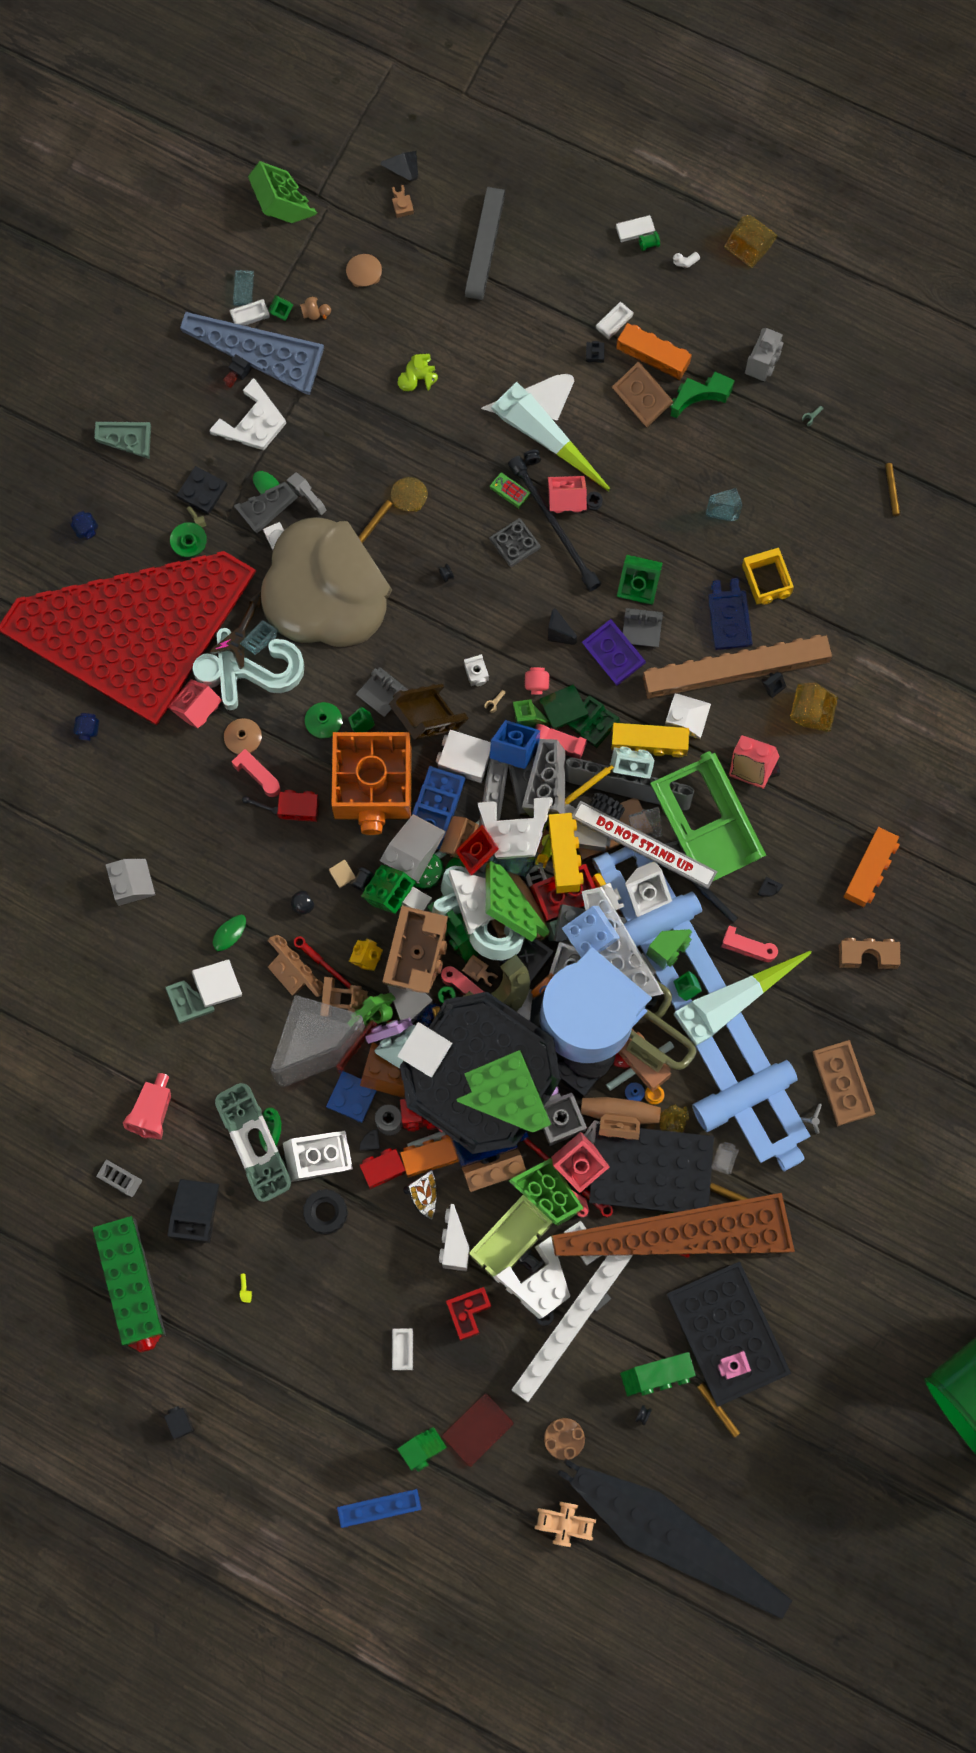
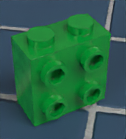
[361,865,415,914]

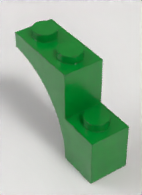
[670,372,735,418]

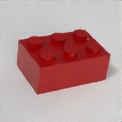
[529,864,595,922]

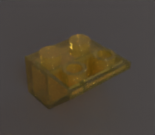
[724,215,777,268]
[790,682,838,732]

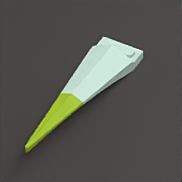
[491,382,610,491]
[674,951,812,1046]

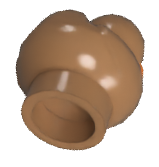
[300,297,331,320]

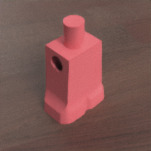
[123,1073,171,1139]

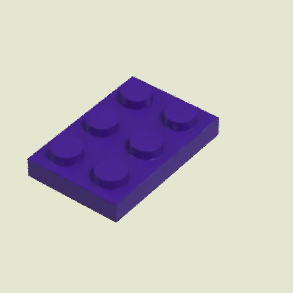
[582,619,646,686]

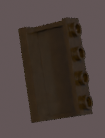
[389,684,469,740]

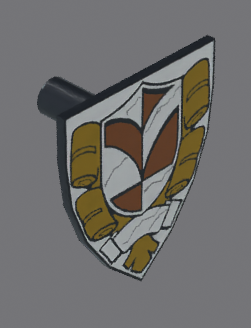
[403,1169,437,1220]

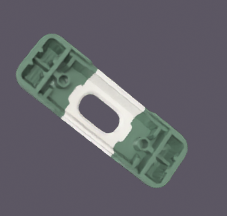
[215,1083,291,1202]

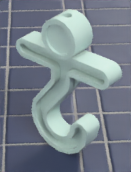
[193,628,304,710]
[432,866,525,960]

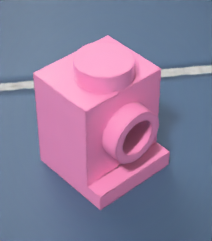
[718,1351,751,1380]

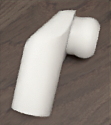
[673,252,700,268]

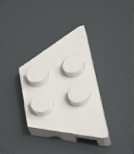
[448,870,494,934]

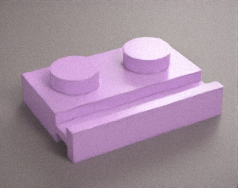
[365,1017,413,1044]

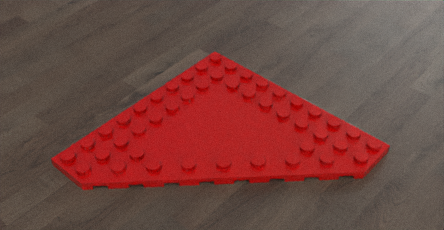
[0,551,256,726]

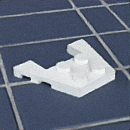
[210,378,286,450]
[478,797,553,859]
[494,1236,570,1319]

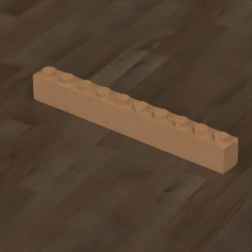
[643,635,832,699]

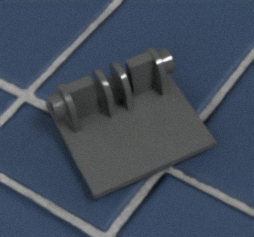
[623,608,663,648]
[356,667,408,717]

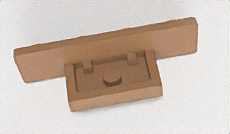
[268,935,324,997]

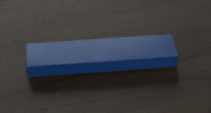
[337,1489,422,1528]

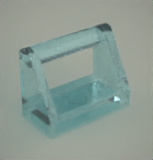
[706,488,742,521]

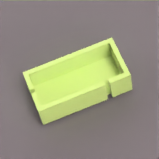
[469,1195,553,1282]

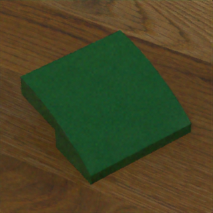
[539,684,588,730]
[567,695,620,748]

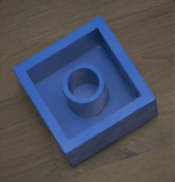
[490,720,540,769]

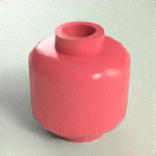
[525,667,549,695]

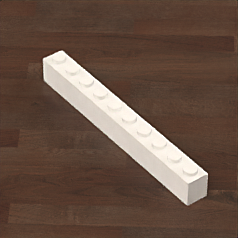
[512,1255,633,1403]

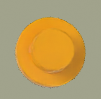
[645,1086,664,1105]

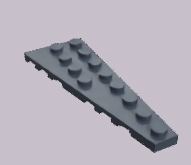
[180,312,324,395]

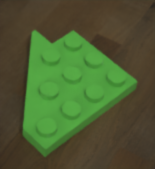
[485,861,549,942]
[457,1050,552,1133]

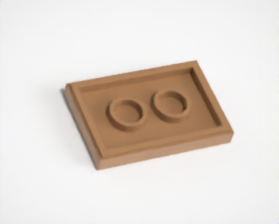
[612,362,674,427]

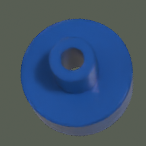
[625,1083,645,1101]

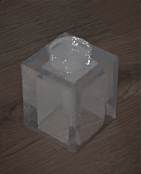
[712,1142,739,1175]

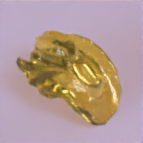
[660,1104,689,1133]

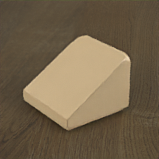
[329,860,356,888]

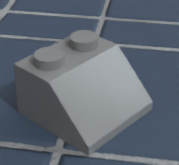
[106,859,156,906]

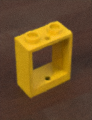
[742,548,794,604]

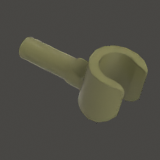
[187,506,206,527]

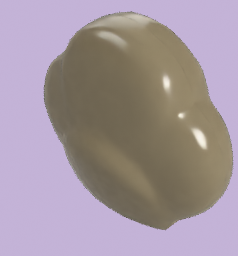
[261,517,392,647]

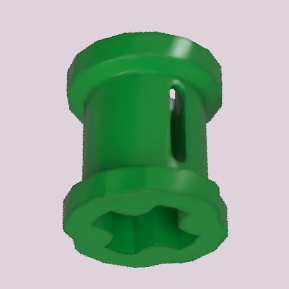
[638,231,660,251]
[438,987,456,1005]

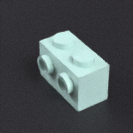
[610,746,654,779]

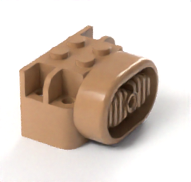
[383,906,448,993]

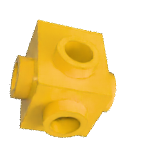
[349,939,383,971]

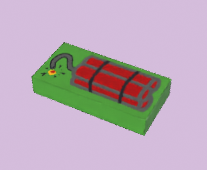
[490,473,530,508]

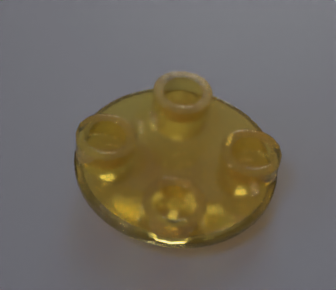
[391,477,427,511]

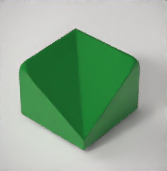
[268,295,293,321]
[348,707,375,732]
[673,971,702,1001]

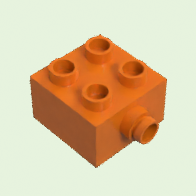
[332,732,412,835]

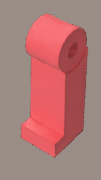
[535,724,587,759]
[231,749,281,797]
[721,926,778,962]
[441,966,484,996]

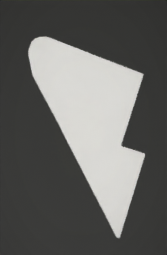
[481,374,574,420]

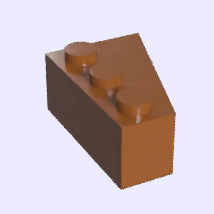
[360,1042,405,1098]

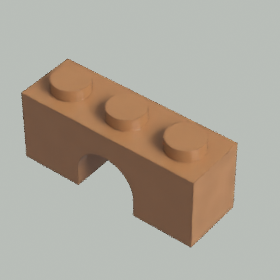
[839,938,900,969]
[462,1149,526,1192]

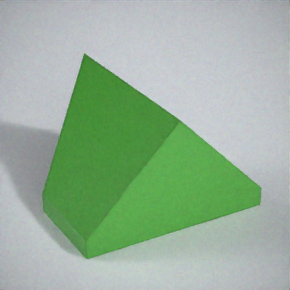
[513,699,551,728]

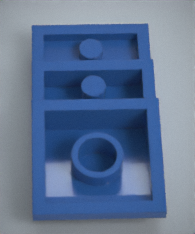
[412,766,466,849]

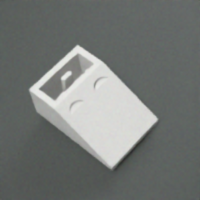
[439,1204,470,1271]

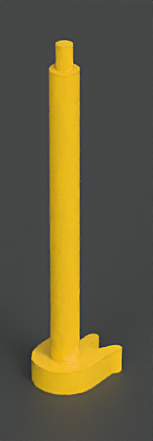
[565,765,614,805]

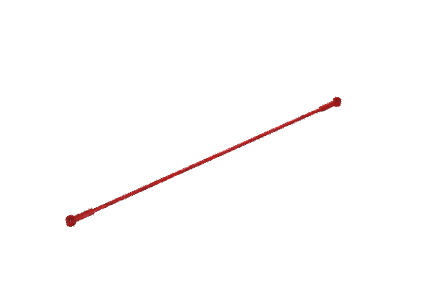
[294,936,613,1218]

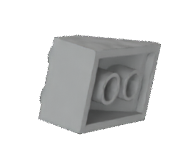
[380,814,446,882]

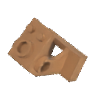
[321,977,368,1018]

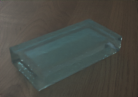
[233,270,254,306]

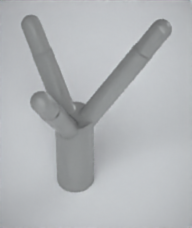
[800,1104,822,1134]

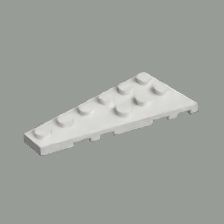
[582,887,664,997]

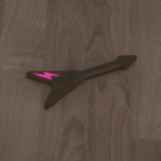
[210,592,261,669]

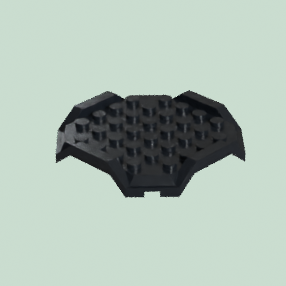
[400,992,561,1154]

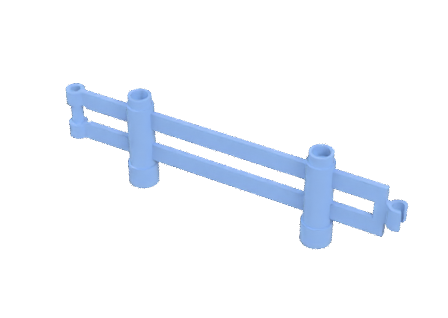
[592,847,810,1171]

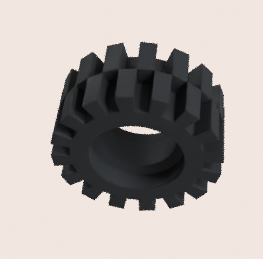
[589,793,625,820]

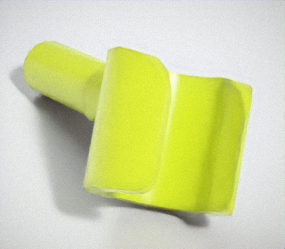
[240,1274,252,1303]

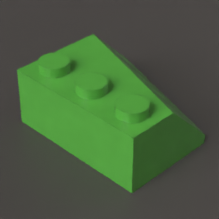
[248,161,317,223]
[509,1158,583,1225]

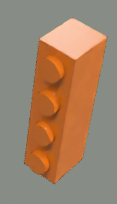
[616,323,691,380]
[843,827,900,907]
[401,1135,483,1178]

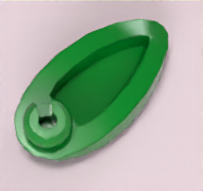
[253,471,279,494]
[213,914,246,952]
[259,1107,282,1152]

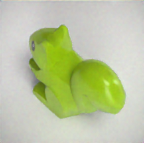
[397,354,438,391]

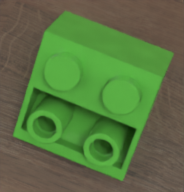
[646,929,692,969]

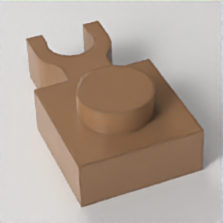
[392,185,414,218]
[461,955,498,987]

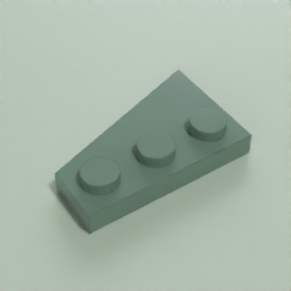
[95,422,151,459]

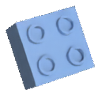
[562,906,620,958]

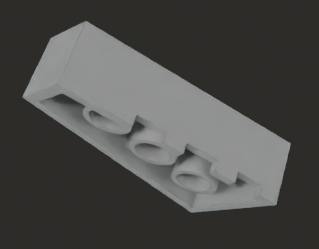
[522,739,565,817]

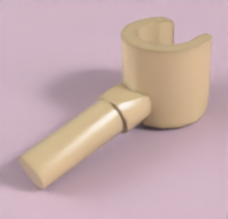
[485,690,505,713]

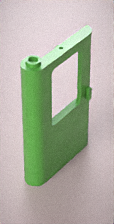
[650,751,766,887]

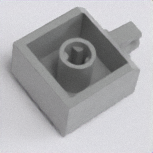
[745,328,784,382]
[543,1092,587,1146]

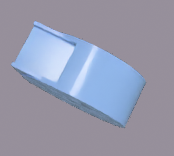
[540,947,652,1063]

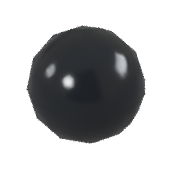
[291,891,315,915]

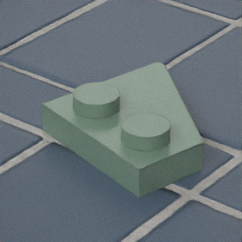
[165,981,215,1024]

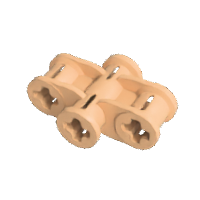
[534,1502,596,1547]

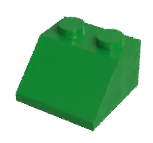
[617,555,663,605]

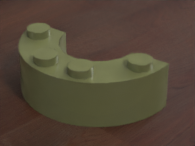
[464,954,530,1012]

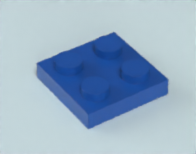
[326,1071,377,1123]

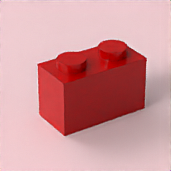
[278,790,319,822]
[360,1148,406,1189]

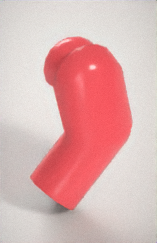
[572,1190,589,1217]

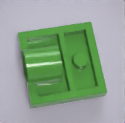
[347,993,396,1029]

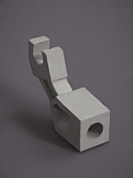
[287,472,327,515]

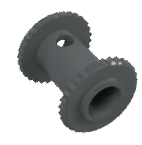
[375,1104,403,1136]

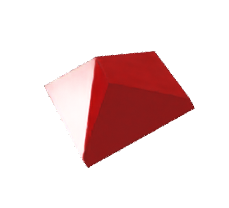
[456,825,499,875]

